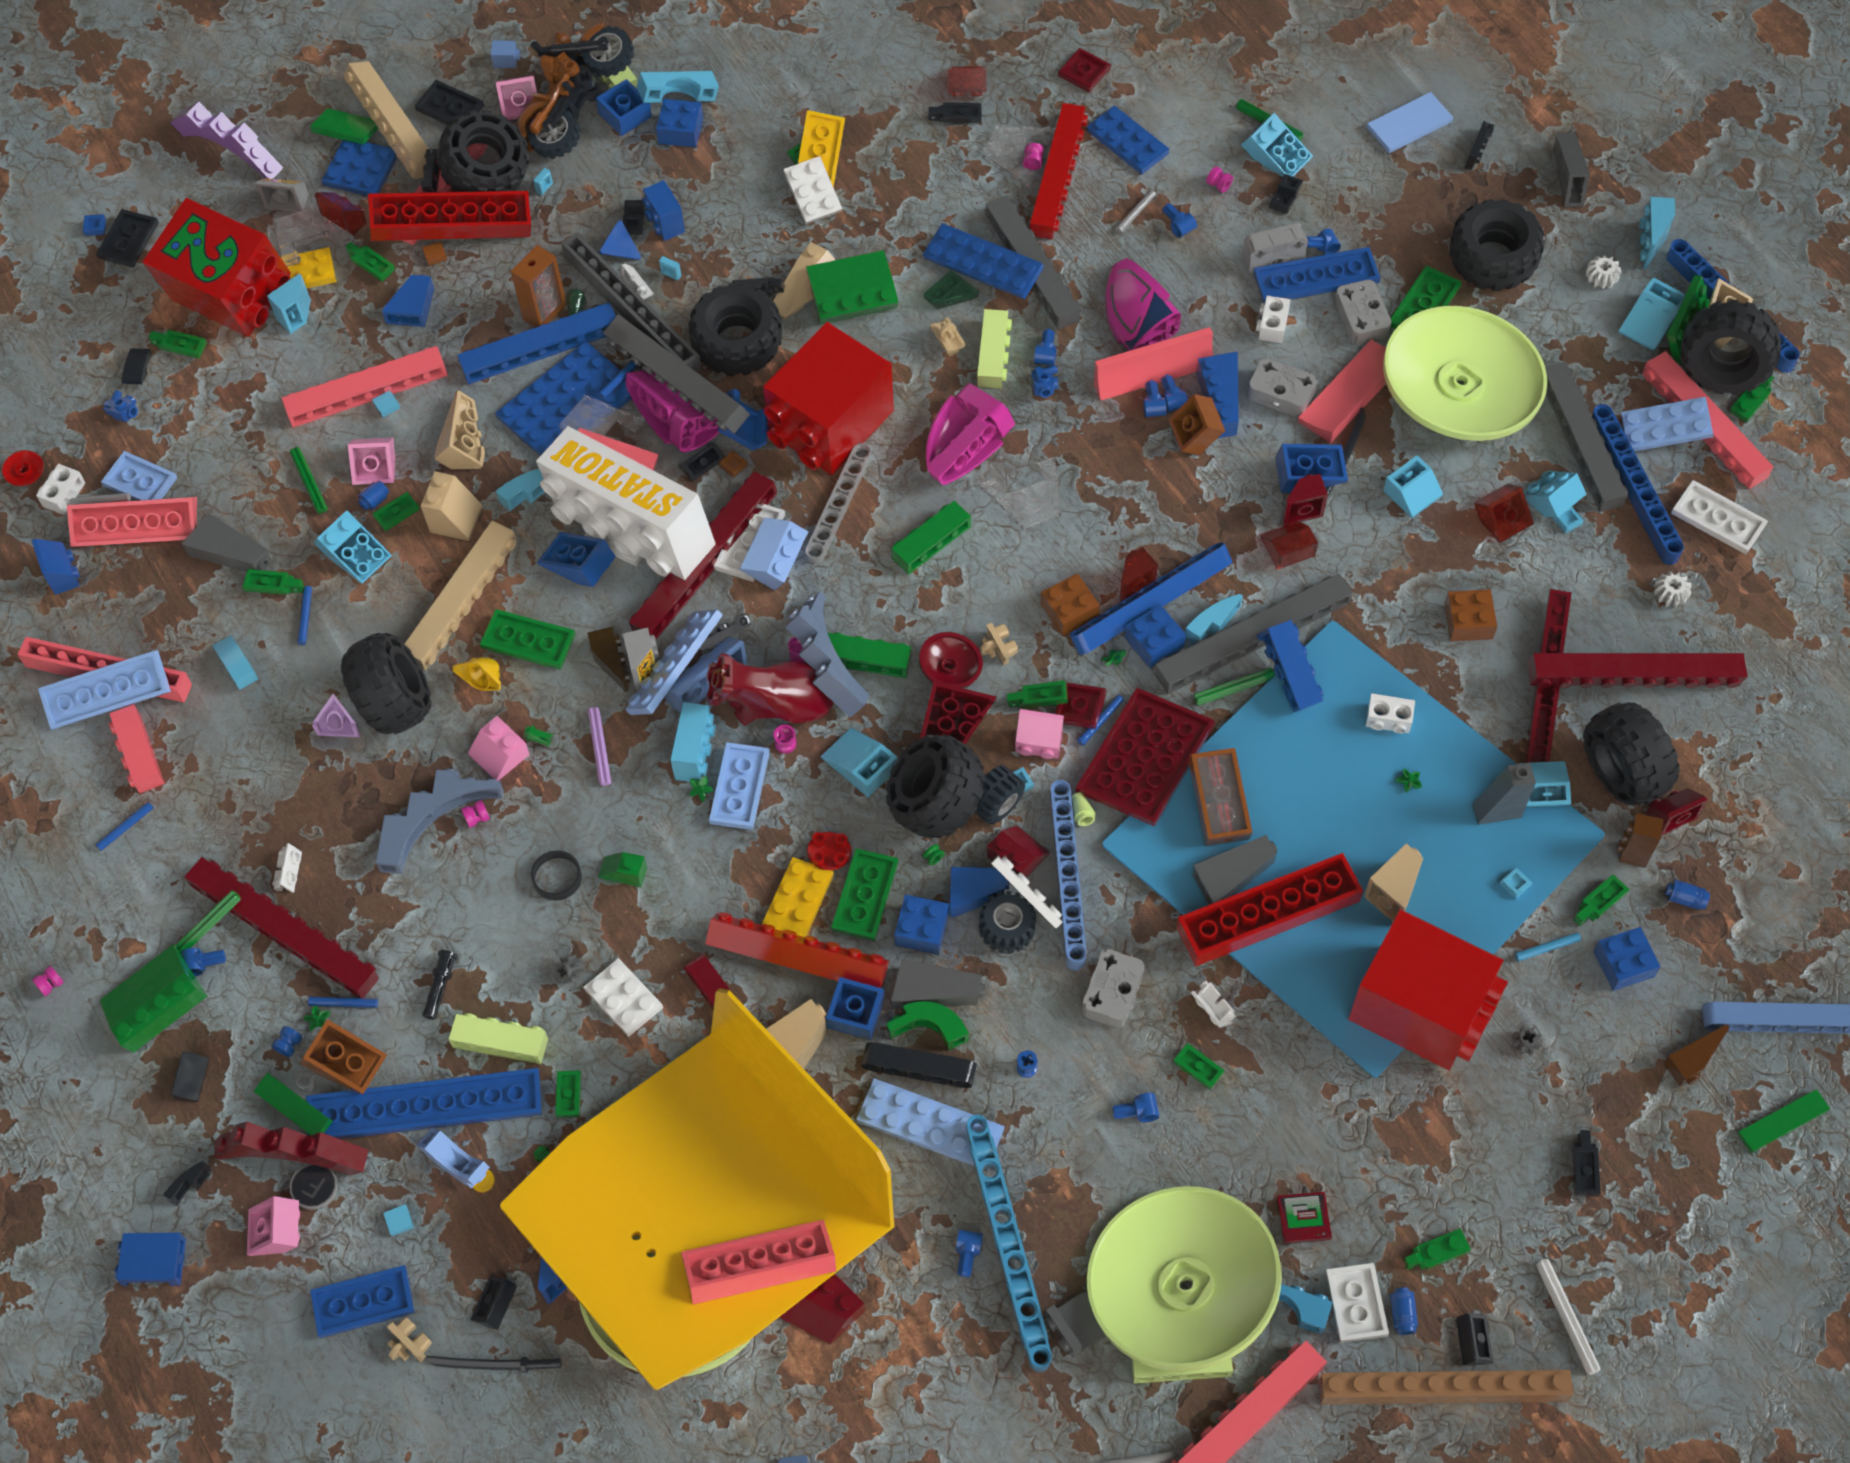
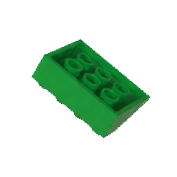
[806,250,899,325]
[99,944,208,1053]

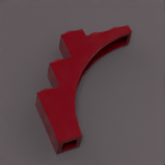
[214,1122,368,1175]

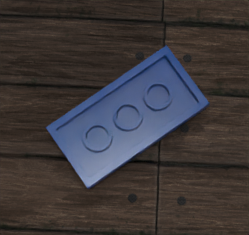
[1087,105,1169,175]
[310,1265,415,1338]

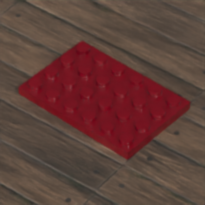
[1075,688,1215,827]

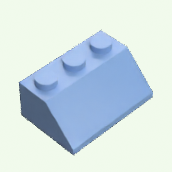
[739,517,808,590]

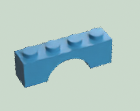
[1279,1284,1333,1335]

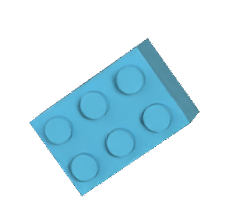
[671,702,716,782]

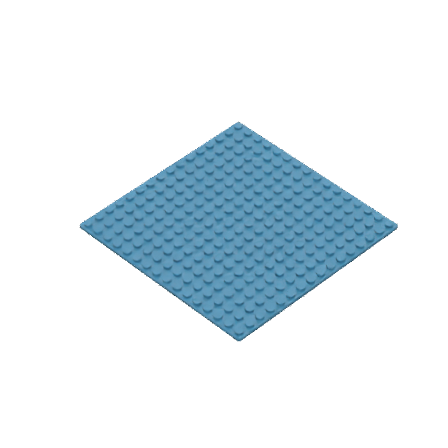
[1103,621,1605,1078]

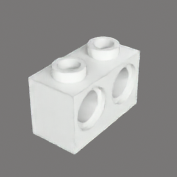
[1256,296,1291,344]
[36,464,85,515]
[1366,693,1415,734]

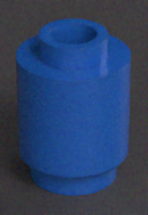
[358,481,389,511]

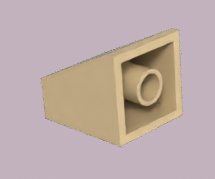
[1708,279,1753,349]
[421,471,483,541]
[1364,844,1423,922]
[766,999,827,1069]

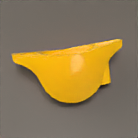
[453,657,501,691]

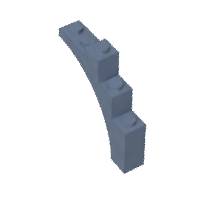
[785,591,869,718]
[376,768,504,874]

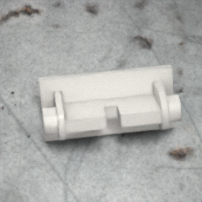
[619,264,654,299]
[272,843,302,893]
[1191,981,1236,1028]

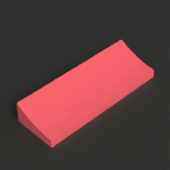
[1094,327,1213,400]
[1298,339,1386,444]
[67,497,197,547]
[681,1220,836,1304]

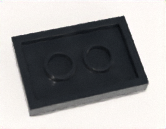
[414,80,484,125]
[96,209,159,268]

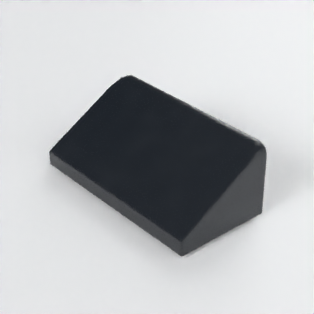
[679,442,724,482]
[171,1051,209,1102]
[470,1275,517,1330]
[1456,1313,1494,1366]

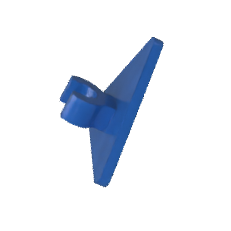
[599,220,641,260]

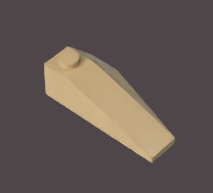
[773,242,835,320]
[435,390,485,469]

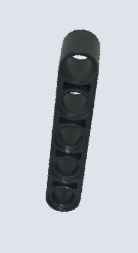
[861,1042,977,1088]

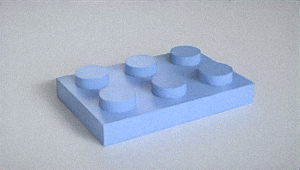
[101,451,177,501]

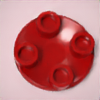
[807,832,852,870]

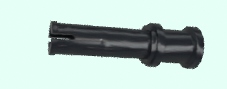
[422,950,458,1020]

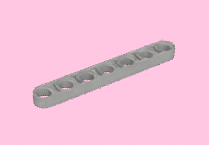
[805,443,871,564]

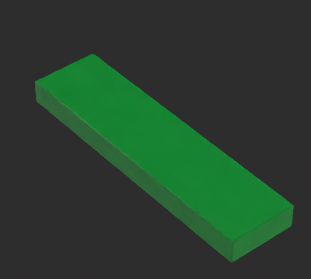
[253,1072,333,1135]
[1737,1089,1831,1154]

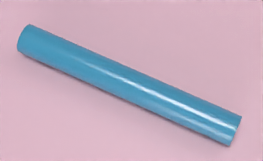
[1514,932,1581,962]

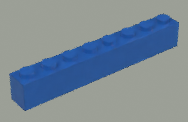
[457,302,616,385]

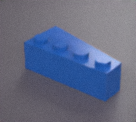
[1196,351,1239,439]
[1256,620,1323,713]

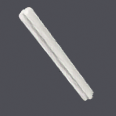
[1536,1259,1600,1375]

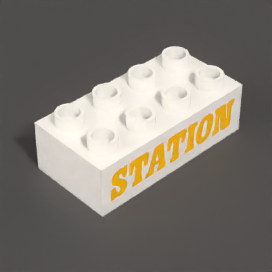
[536,426,716,580]

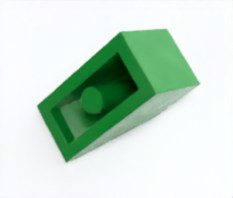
[598,852,648,887]

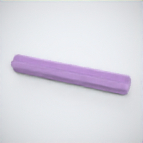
[588,707,611,786]

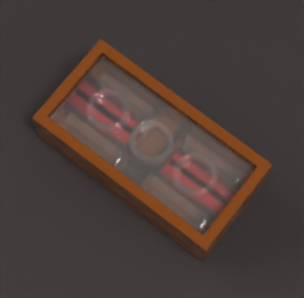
[511,245,567,328]
[1189,748,1253,846]

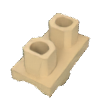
[930,317,965,356]
[980,623,1018,665]
[387,1317,432,1362]

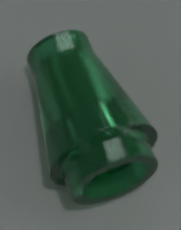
[566,289,586,317]

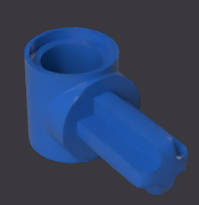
[1162,203,1197,238]
[1306,228,1341,255]
[1034,329,1056,366]
[1161,374,1188,412]
[1143,380,1166,418]
[180,948,226,976]
[1112,1093,1160,1122]
[956,1229,983,1277]

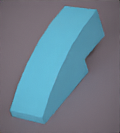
[496,469,545,511]
[1185,594,1243,644]
[212,635,258,690]

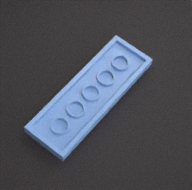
[625,609,723,715]
[38,650,171,730]
[857,1078,1005,1171]

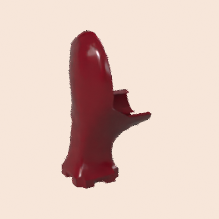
[706,653,834,726]

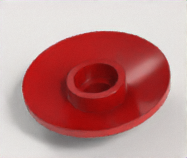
[2,450,44,486]

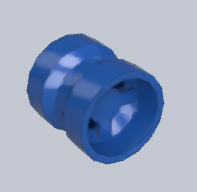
[271,1026,303,1058]

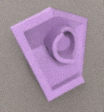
[312,694,361,737]

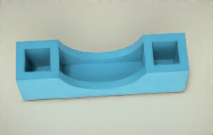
[636,71,719,103]

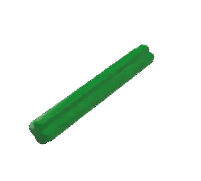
[1236,99,1304,141]
[290,447,328,514]
[1194,667,1275,706]
[175,891,241,953]

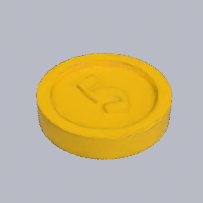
[473,1170,495,1193]

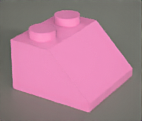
[496,75,537,121]
[348,437,395,485]
[1015,709,1064,759]
[468,716,530,781]
[247,1196,300,1256]

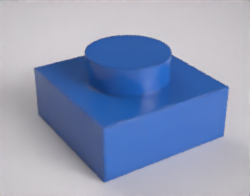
[83,214,106,236]

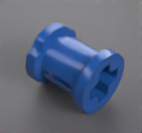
[1017,1050,1038,1078]

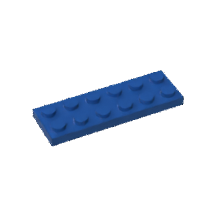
[923,223,1044,300]
[1253,247,1381,303]

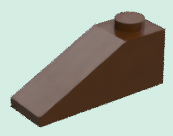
[1663,1024,1729,1087]

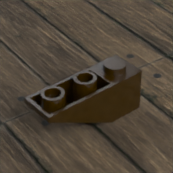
[587,627,630,692]

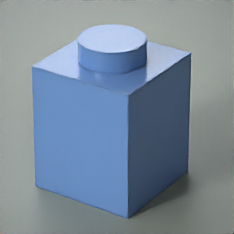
[491,40,520,68]

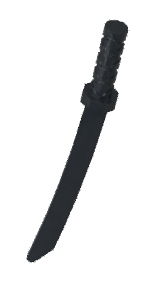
[1325,407,1366,498]
[425,1356,562,1373]

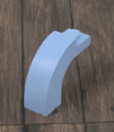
[416,1128,490,1188]

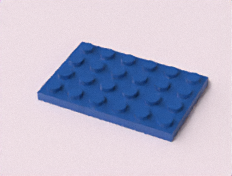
[495,341,632,456]

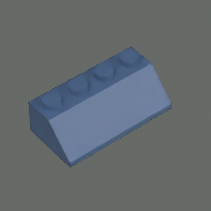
[665,637,747,714]

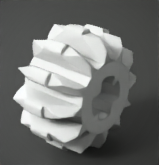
[1586,255,1621,290]
[1654,571,1691,608]

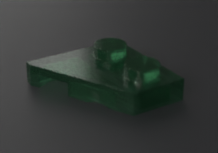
[924,270,979,309]

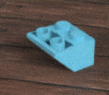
[267,274,311,334]
[1383,455,1443,518]
[1521,470,1586,518]
[1520,761,1571,808]

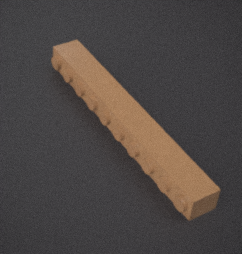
[1319,1370,1573,1405]

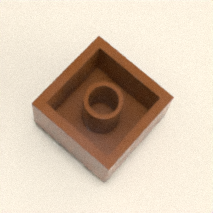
[1168,394,1225,455]
[1040,573,1100,636]
[1444,589,1497,642]

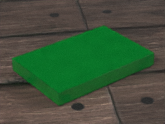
[310,108,378,145]

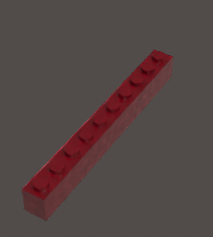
[629,471,777,641]
[1527,653,1748,688]
[184,857,379,998]

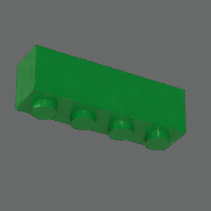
[891,500,971,575]
[827,632,912,679]

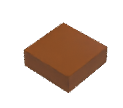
[422,241,447,266]
[718,450,748,478]

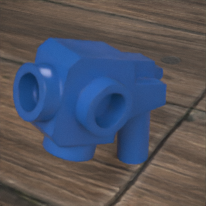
[1031,365,1058,398]
[103,390,138,422]

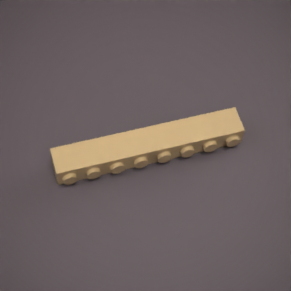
[344,61,429,179]
[404,521,517,671]

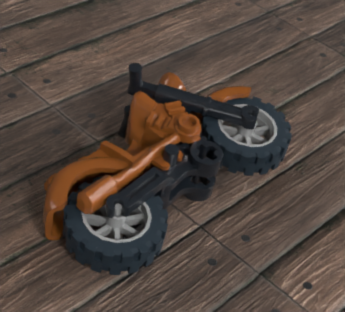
[515,22,634,159]

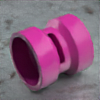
[1023,143,1044,171]
[1206,166,1233,193]
[788,636,805,661]
[773,725,797,754]
[461,800,490,828]
[31,965,65,997]

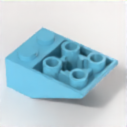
[1241,113,1313,177]
[1639,197,1675,269]
[1618,277,1686,351]
[314,511,392,584]
[821,728,898,797]

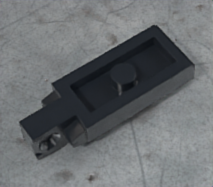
[928,102,982,123]
[1465,121,1494,170]
[421,148,440,193]
[732,277,785,296]
[698,613,751,651]
[1572,1130,1601,1197]

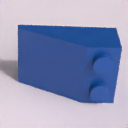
[1275,444,1348,493]
[537,532,616,587]

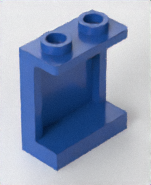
[718,389,768,451]
[115,1232,186,1286]

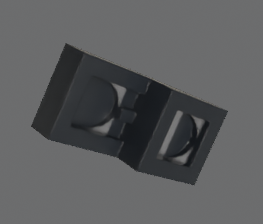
[1269,174,1303,214]
[623,200,645,235]
[121,348,152,385]
[163,1161,212,1206]

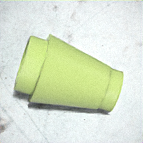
[1071,792,1095,826]

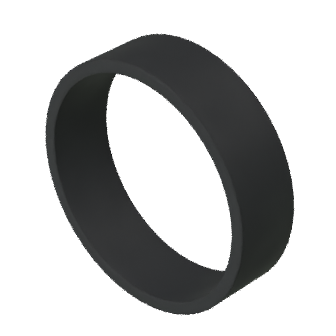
[531,850,582,901]

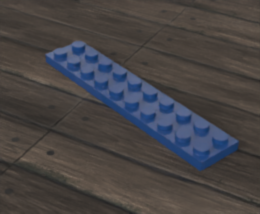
[306,1068,542,1139]

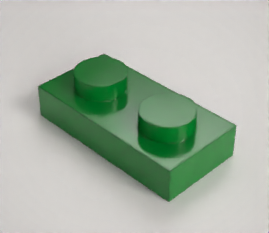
[372,492,420,532]
[1173,1043,1225,1091]
[555,1070,581,1118]

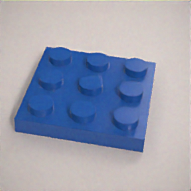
[322,140,398,196]

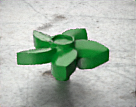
[1101,649,1126,667]
[1395,768,1422,793]
[689,776,714,802]
[303,1006,331,1033]

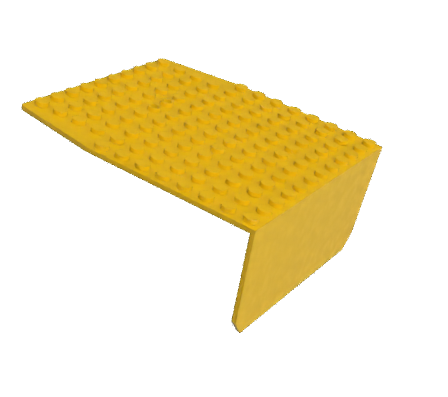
[500,988,894,1390]

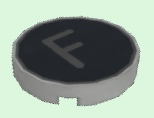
[290,1164,338,1211]

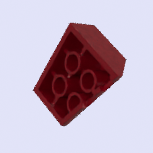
[920,681,997,745]
[779,1274,866,1345]

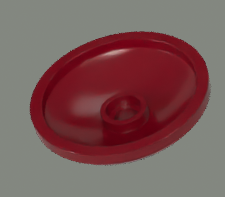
[919,632,983,688]

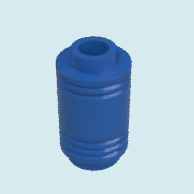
[1665,879,1710,910]
[1390,1288,1418,1335]

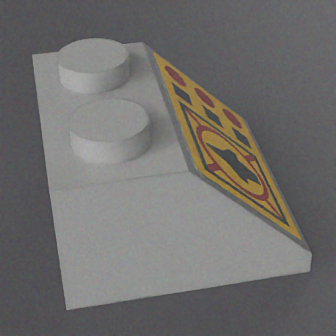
[256,178,309,212]
[623,628,659,691]

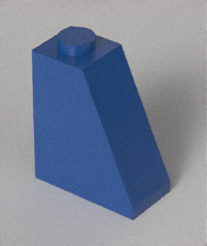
[382,275,434,327]
[950,867,1009,917]

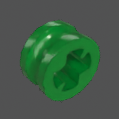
[923,844,945,866]

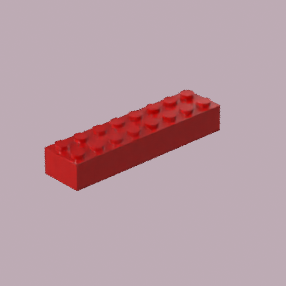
[368,191,531,241]
[1176,853,1363,967]

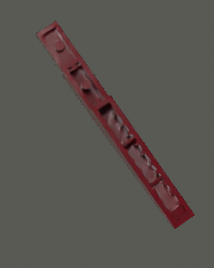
[1526,589,1572,763]

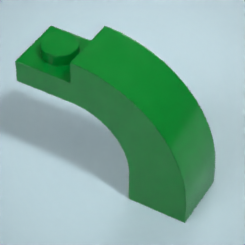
[886,1001,969,1051]

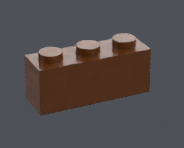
[1616,813,1664,868]

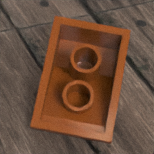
[299,1019,387,1095]

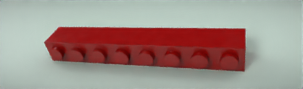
[1030,103,1088,239]
[705,912,889,988]

